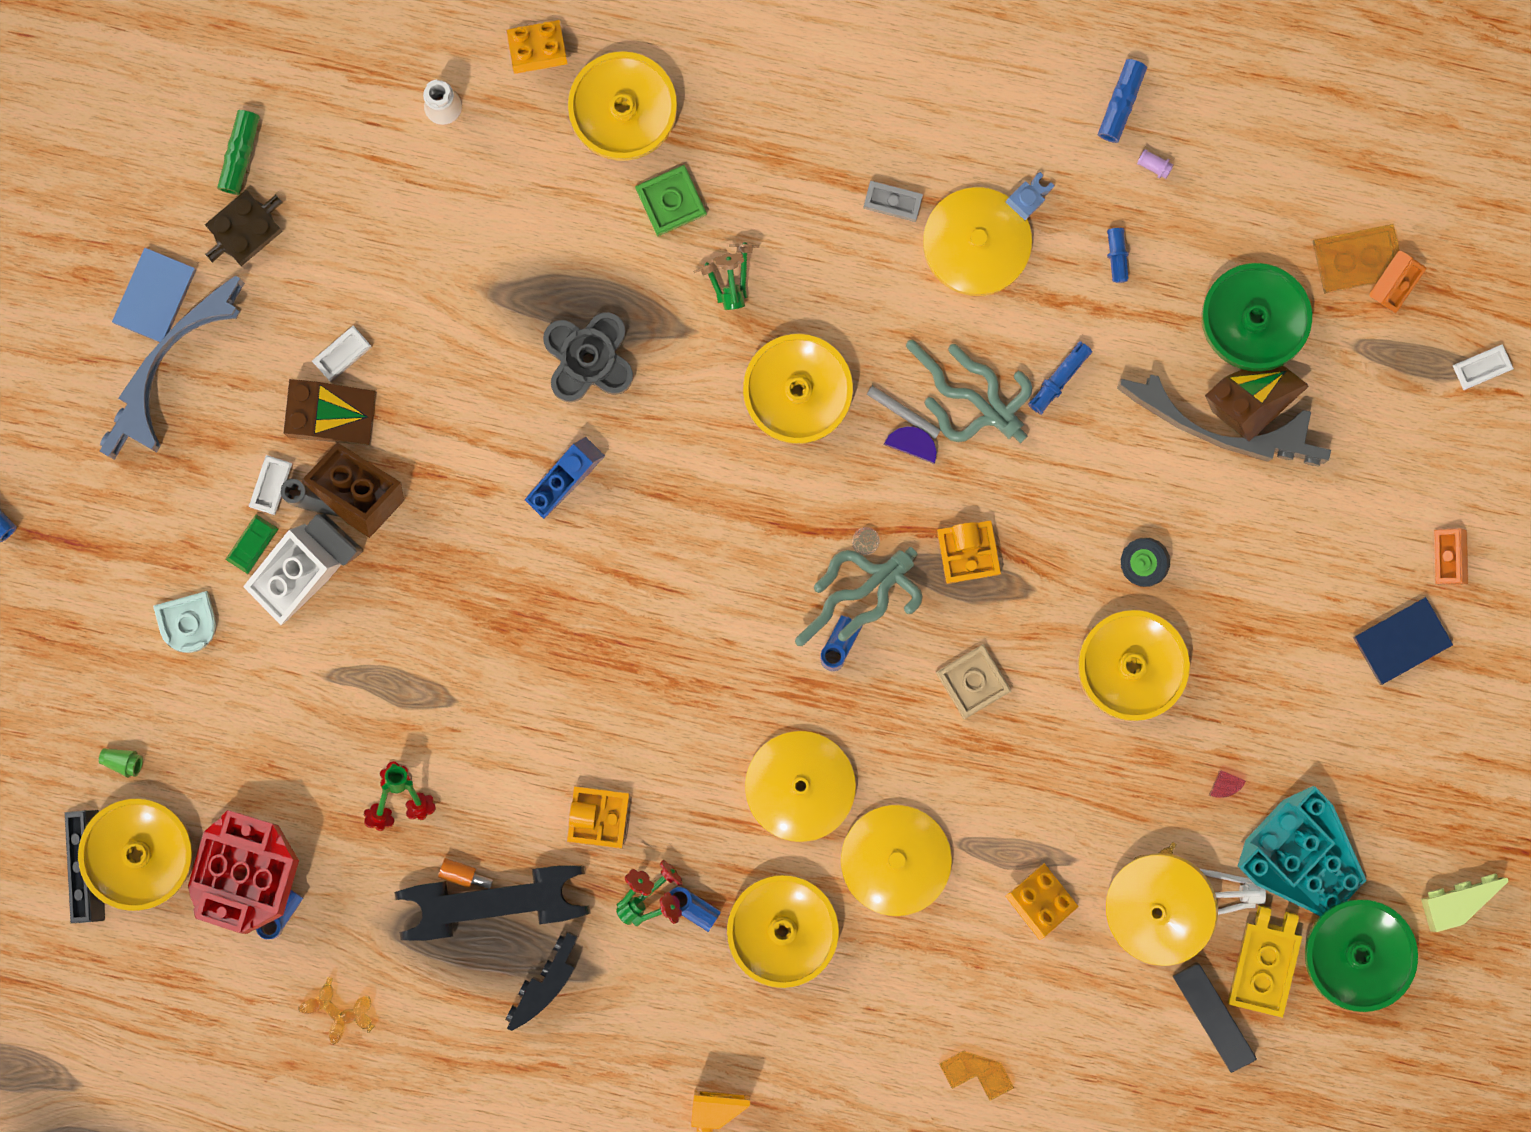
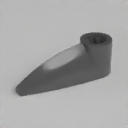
[280,479,340,517]

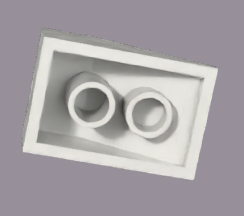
[243,524,341,625]

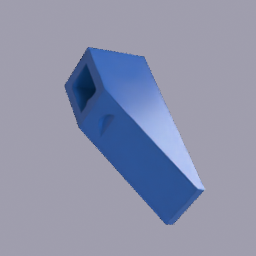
[525,437,605,519]

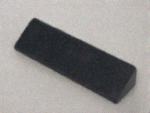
[64,810,105,924]
[1172,962,1257,1073]

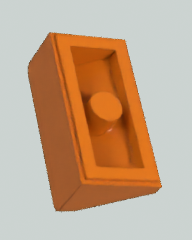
[1369,251,1427,313]
[1434,528,1468,585]

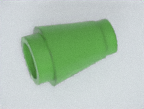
[99,748,143,778]

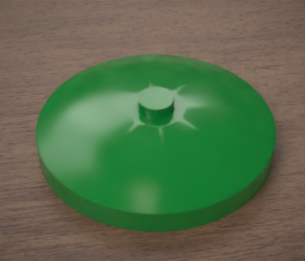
[1201,263,1312,371]
[1305,899,1418,1012]

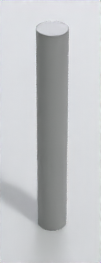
[867,385,941,439]

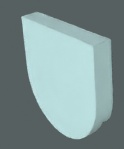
[153,591,216,653]

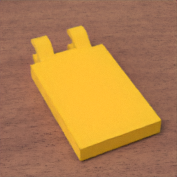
[1227,905,1302,1018]

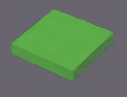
[635,165,707,237]

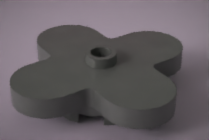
[543,313,633,403]

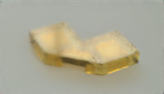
[938,1051,1014,1101]

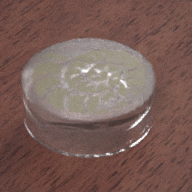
[852,527,880,555]

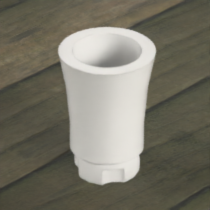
[423,79,462,125]

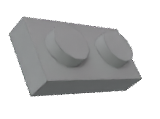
[863,181,923,222]

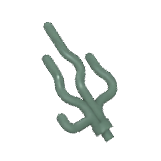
[906,340,1032,444]
[795,547,923,646]

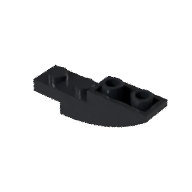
[505,932,579,1031]

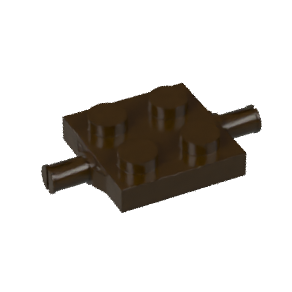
[205,190,283,267]

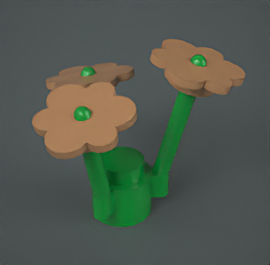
[693,242,759,310]

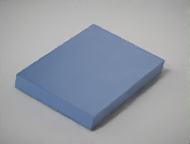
[112,248,196,343]

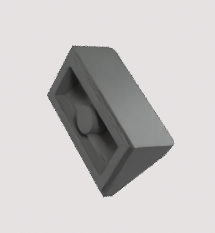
[305,514,363,566]

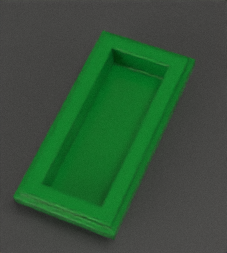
[225,514,279,574]

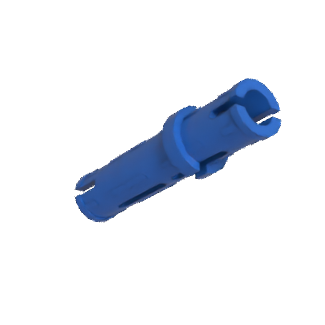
[1028,341,1092,415]

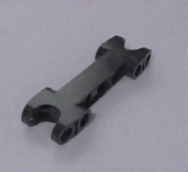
[394,865,591,941]

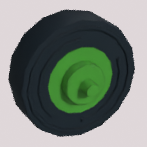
[1120,538,1170,587]

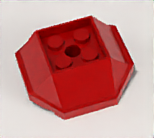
[188,810,299,934]

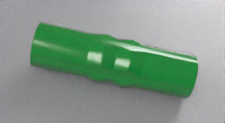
[217,110,260,195]

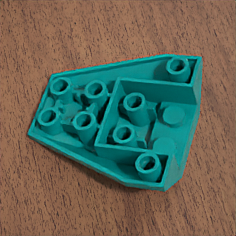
[1238,786,1366,916]

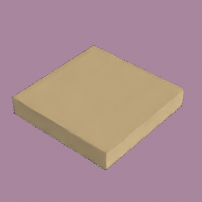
[936,644,1011,719]

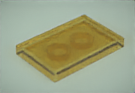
[1313,224,1400,294]

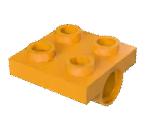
[506,20,568,74]
[937,520,1001,584]
[567,786,629,849]
[1005,863,1079,940]

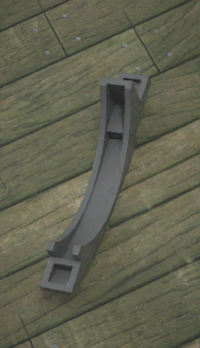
[1117,375,1331,467]

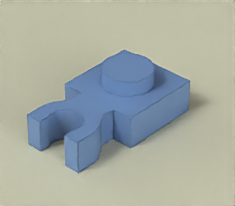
[1006,172,1055,220]

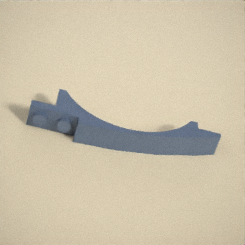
[100,276,245,460]

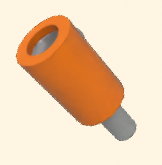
[438,858,493,889]

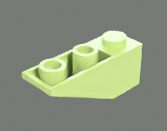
[1421,874,1508,932]

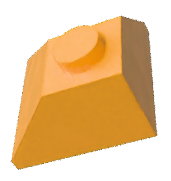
[691,1090,750,1132]

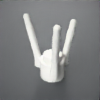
[1200,869,1266,915]

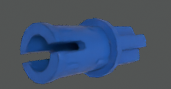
[1107,228,1129,283]

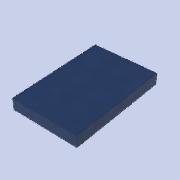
[1353,597,1453,685]

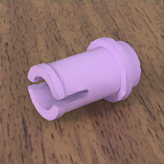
[1137,149,1174,179]

